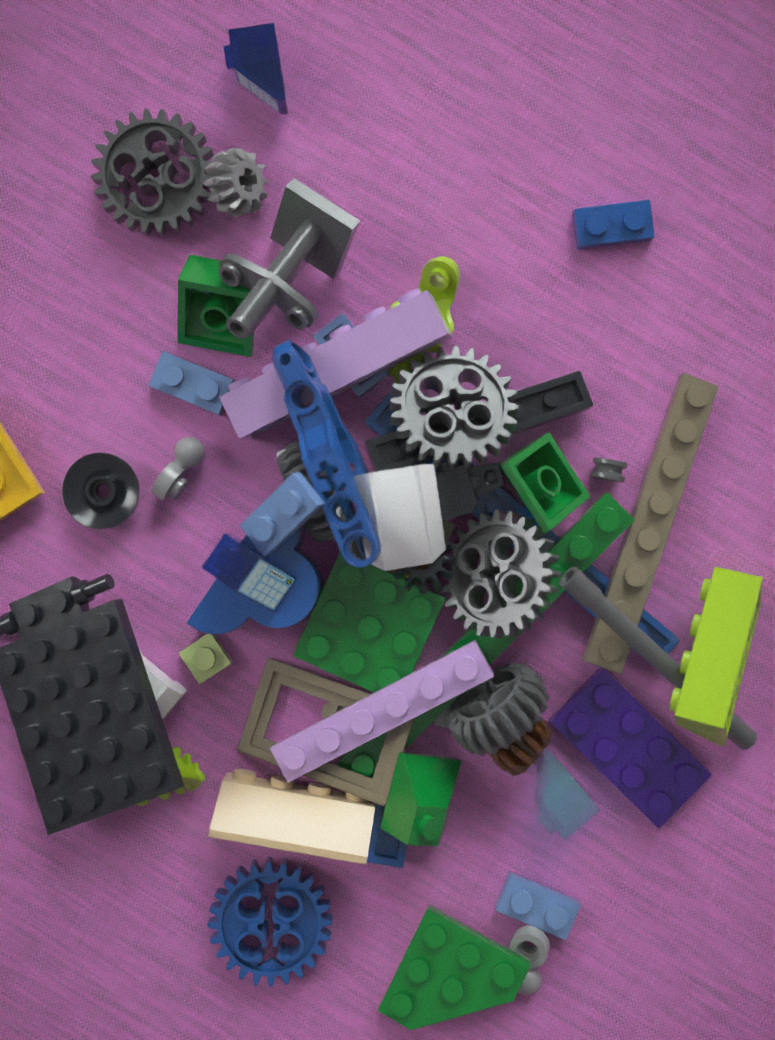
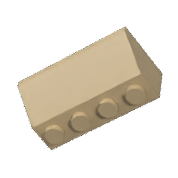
[208,769,375,865]

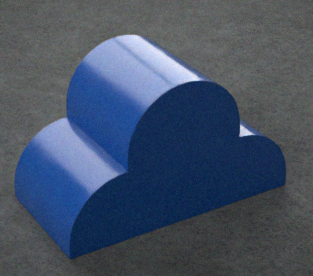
[187,524,322,634]

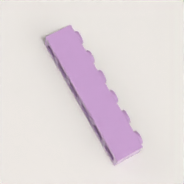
[219,289,452,439]

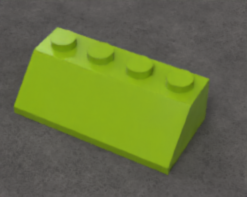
[669,567,763,746]

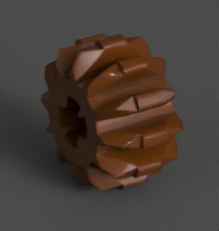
[488,719,552,776]

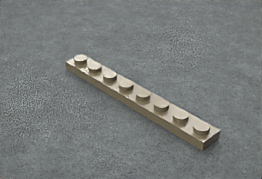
[582,373,719,674]

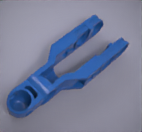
[272,340,381,568]

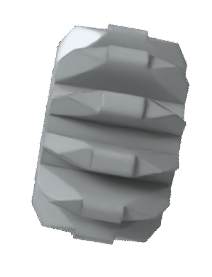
[203,148,270,217]

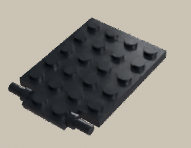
[0,574,184,835]

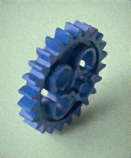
[207,857,333,987]

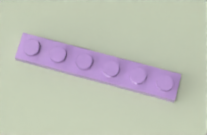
[270,640,494,782]

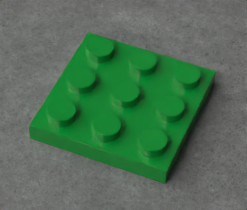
[293,551,446,692]

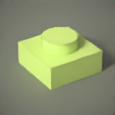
[179,634,233,684]

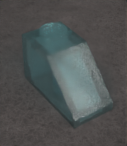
[535,747,600,840]

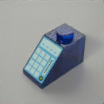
[223,23,288,114]
[201,533,297,612]

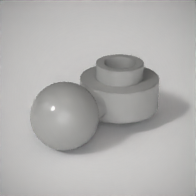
[151,437,205,501]
[509,926,550,995]

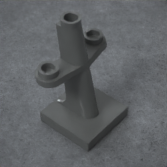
[219,178,360,338]

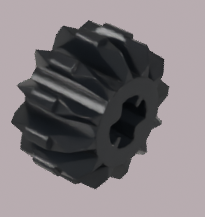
[393,542,457,595]

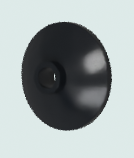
[62,453,140,529]

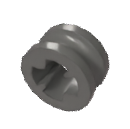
[590,457,627,483]

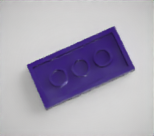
[549,667,712,829]

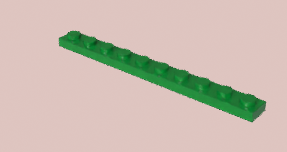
[337,492,635,778]

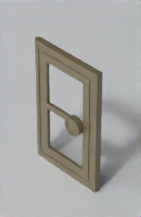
[237,658,415,807]

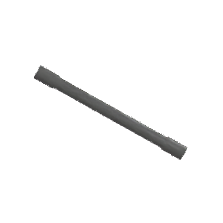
[559,567,757,750]

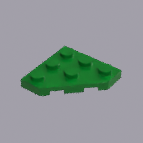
[377,905,531,1030]

